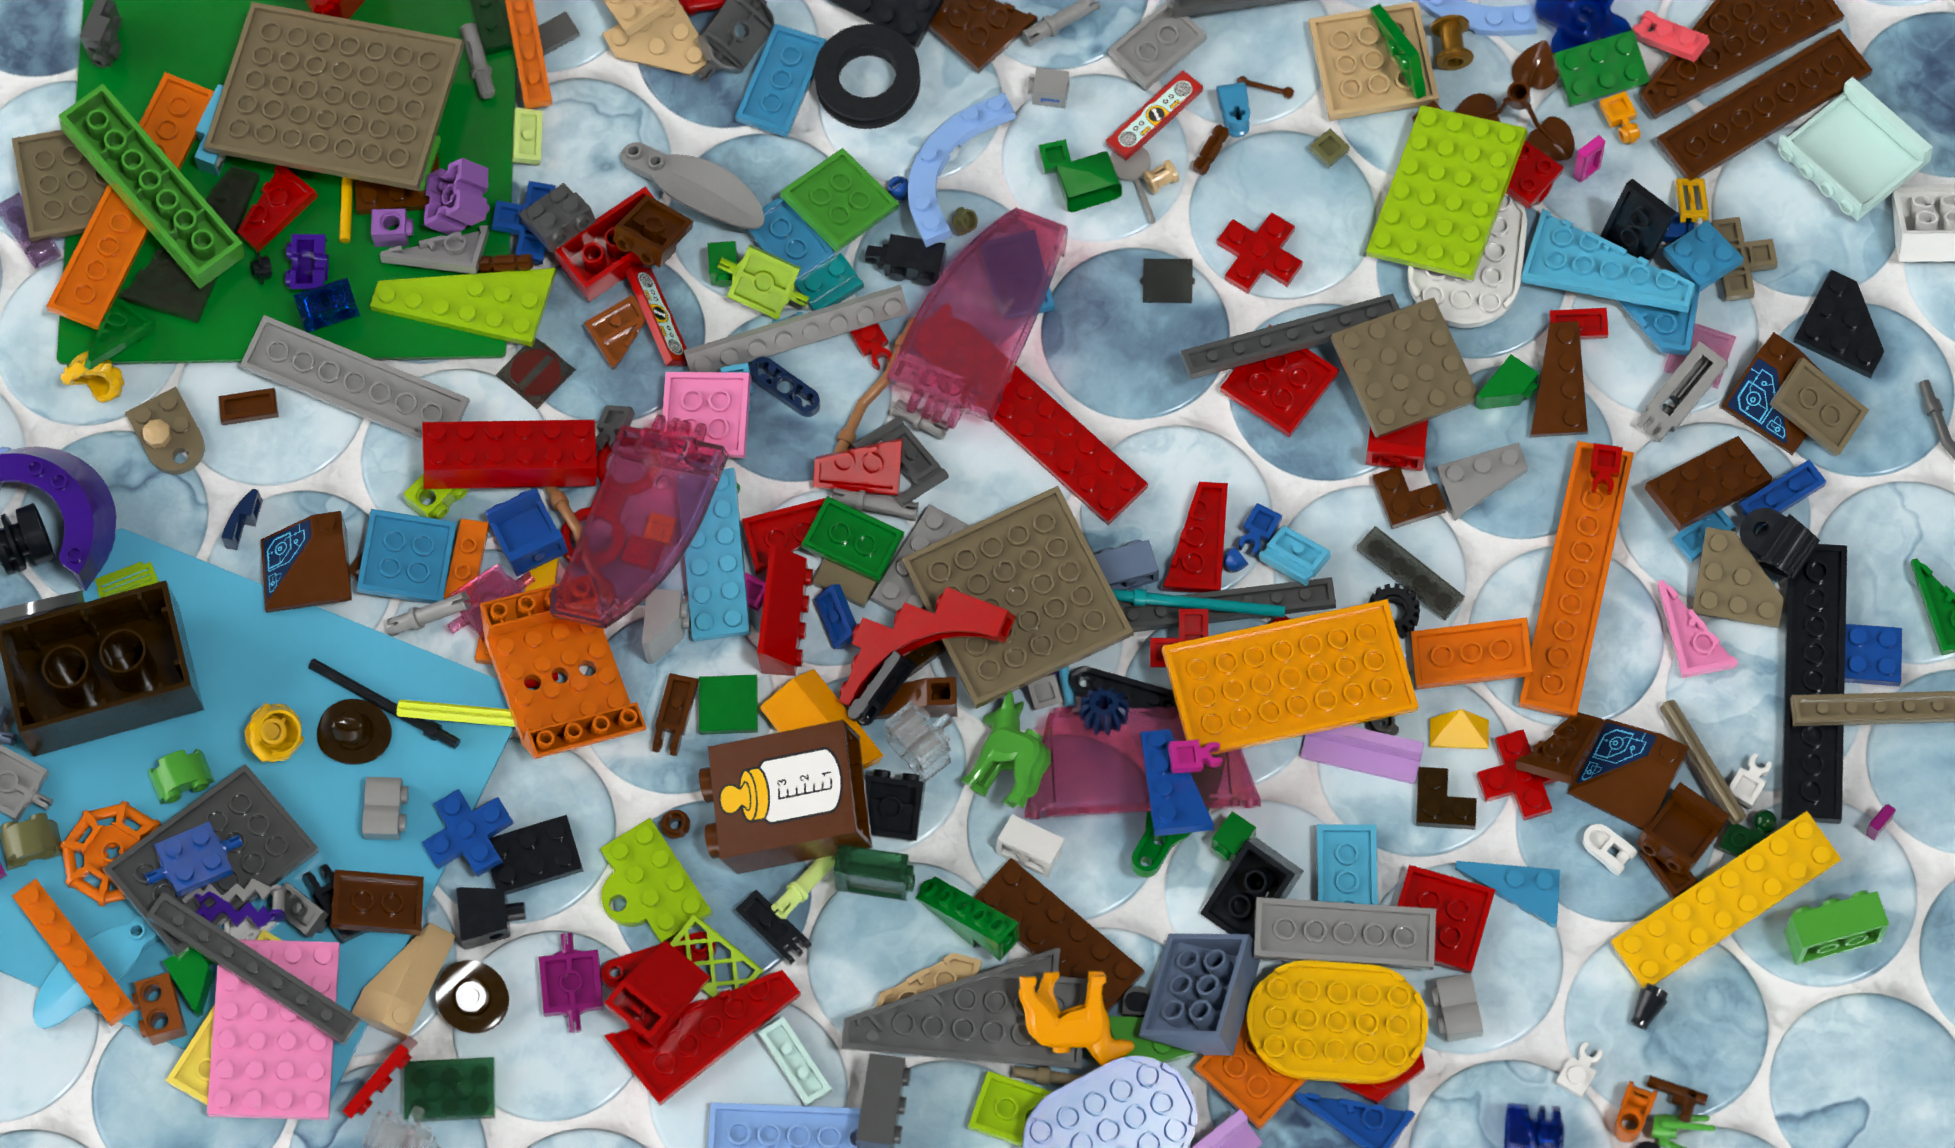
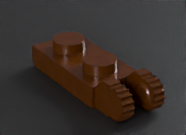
[652,673,699,756]

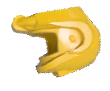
[244,703,304,763]

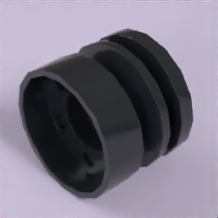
[0,503,55,575]

